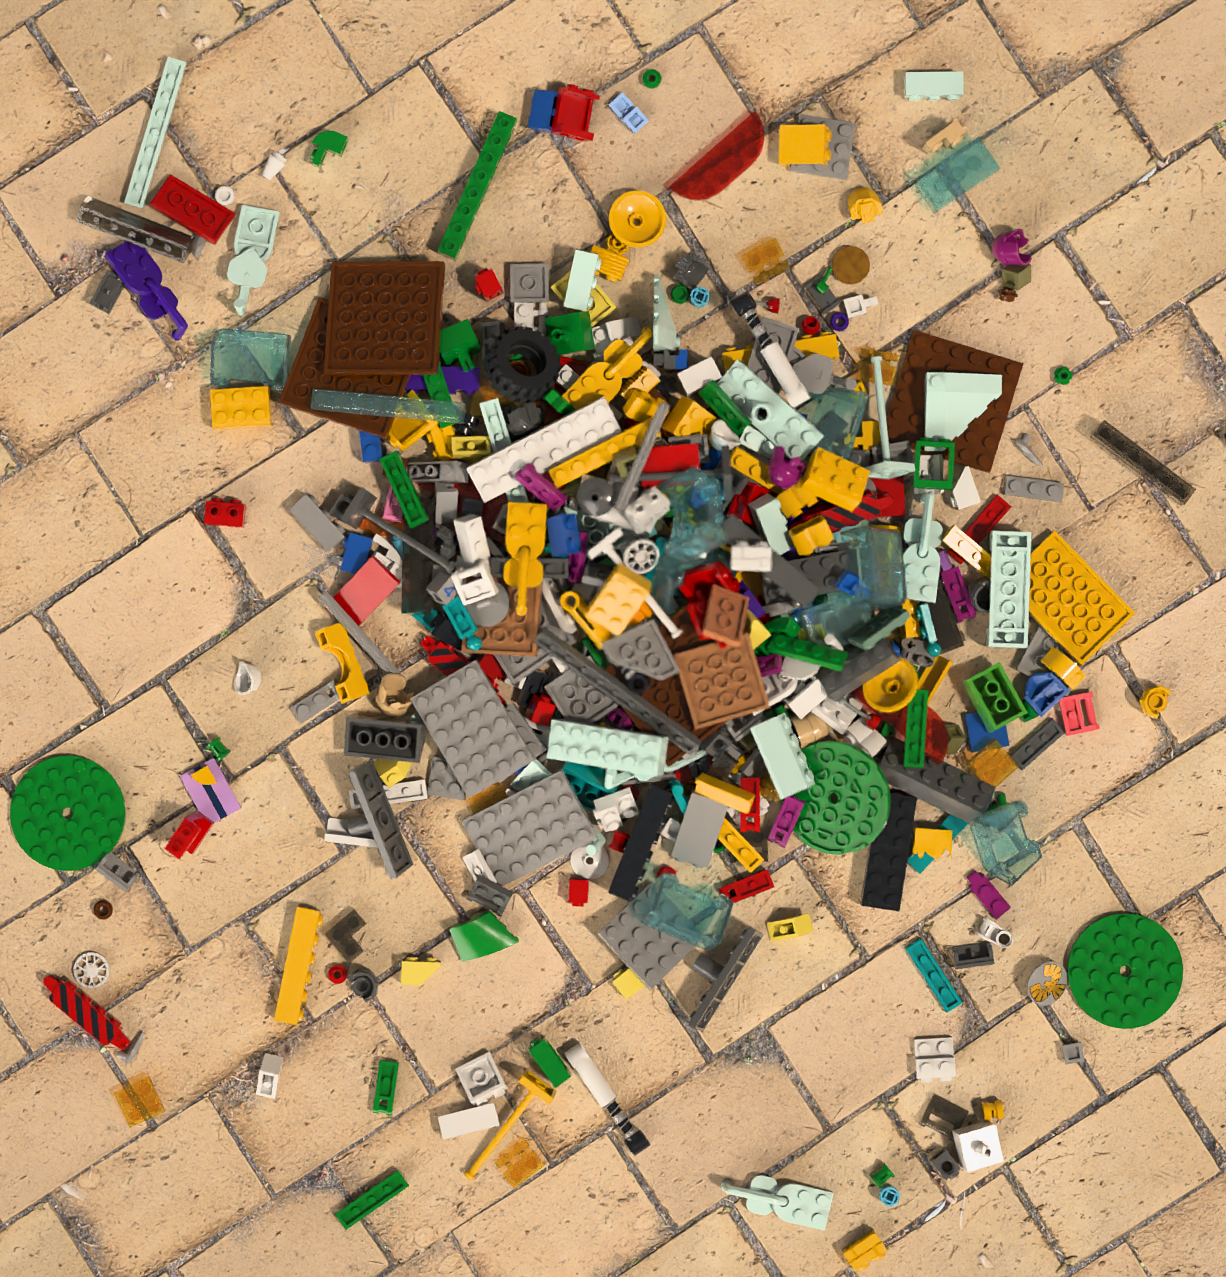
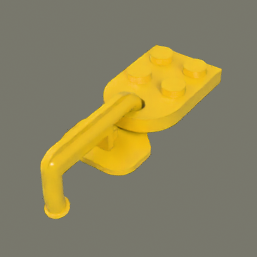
[562,327,653,410]
[504,502,547,615]

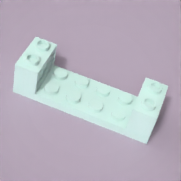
[986,531,1031,648]

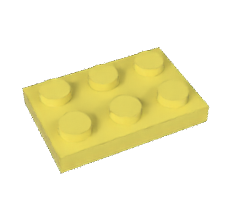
[550,271,616,328]

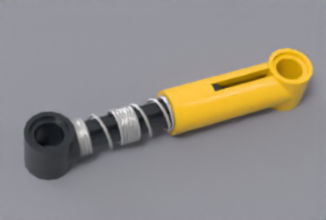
[560,591,651,694]

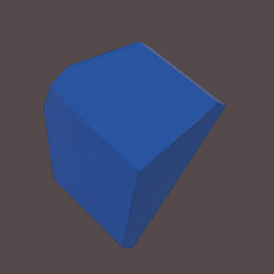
[1024,672,1069,717]

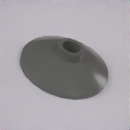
[577,477,616,516]

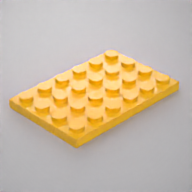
[1029,531,1135,666]

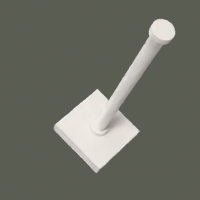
[586,528,683,639]

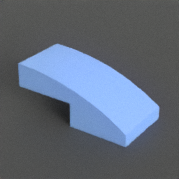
[608,92,649,134]

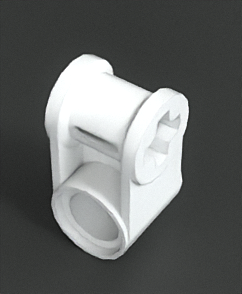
[975,917,1013,948]

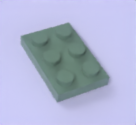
[846,604,911,650]

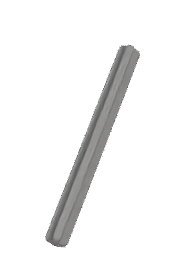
[615,402,669,511]
[318,591,401,675]

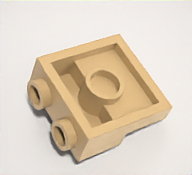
[922,119,968,154]

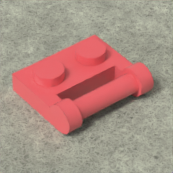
[1059,691,1100,736]

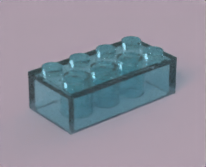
[913,137,1000,214]

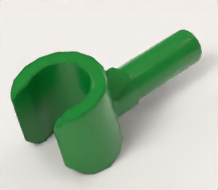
[816,267,833,295]

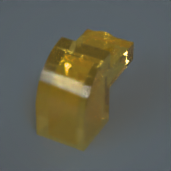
[470,386,511,417]

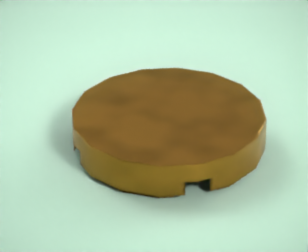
[832,246,870,285]

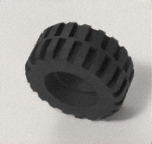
[484,326,561,404]

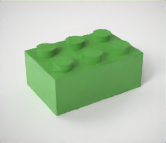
[962,662,1028,733]

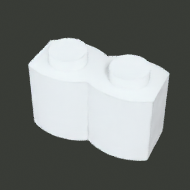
[843,716,888,758]

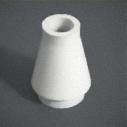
[262,151,287,180]

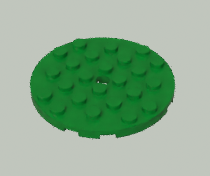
[779,740,891,855]
[10,756,126,871]
[1067,913,1183,1029]

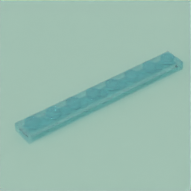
[310,389,466,424]

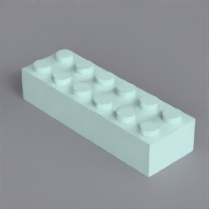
[547,719,669,776]

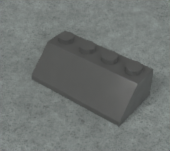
[818,637,900,702]
[344,714,426,763]

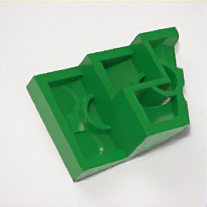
[449,911,519,962]

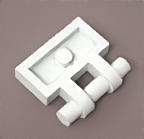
[514,302,549,338]

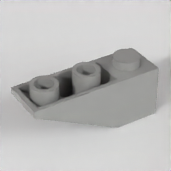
[408,461,469,484]

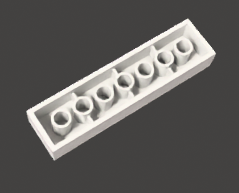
[466,396,622,503]

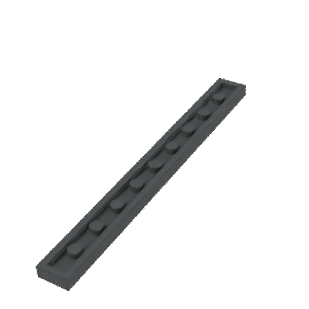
[534,627,702,756]

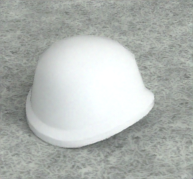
[709,420,741,451]
[234,661,261,695]

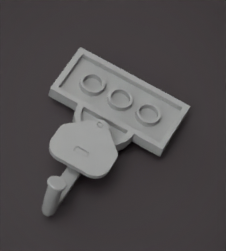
[747,317,857,395]

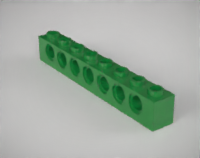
[437,111,517,261]

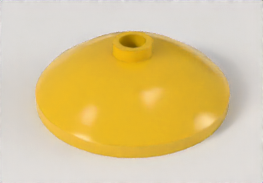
[609,191,666,248]
[863,657,918,712]

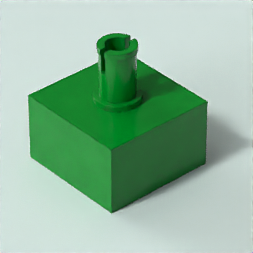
[545,311,595,355]
[440,318,482,372]

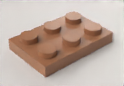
[702,585,749,647]

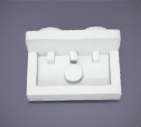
[913,454,944,494]

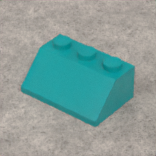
[562,761,619,813]

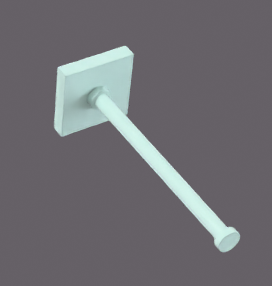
[866,356,915,480]

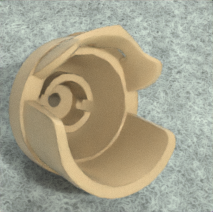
[376,673,415,718]
[789,712,829,749]

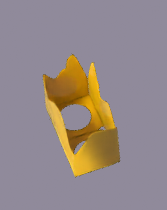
[912,828,952,860]

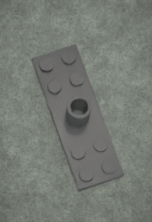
[347,759,414,880]
[688,927,764,1032]

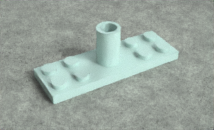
[717,359,825,462]

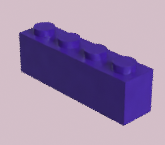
[405,367,480,395]

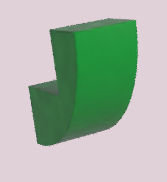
[754,617,801,657]

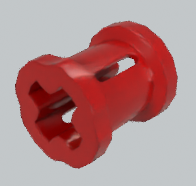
[608,830,630,853]

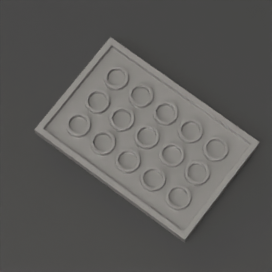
[410,660,535,798]
[462,769,598,886]

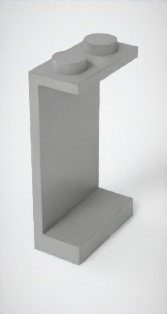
[671,788,728,868]

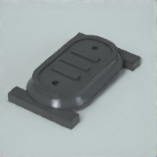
[804,275,841,315]

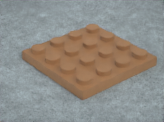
[462,576,543,657]
[674,633,770,729]

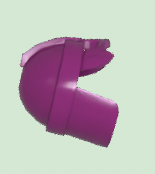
[992,229,1032,266]
[767,446,807,490]

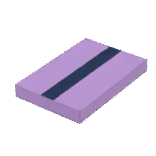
[180,758,241,823]

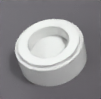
[215,186,235,206]

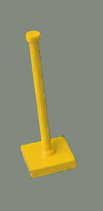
[464,1068,557,1181]

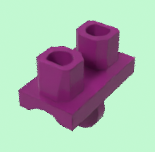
[606,706,636,730]

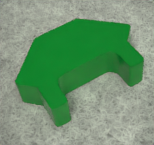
[544,387,576,415]

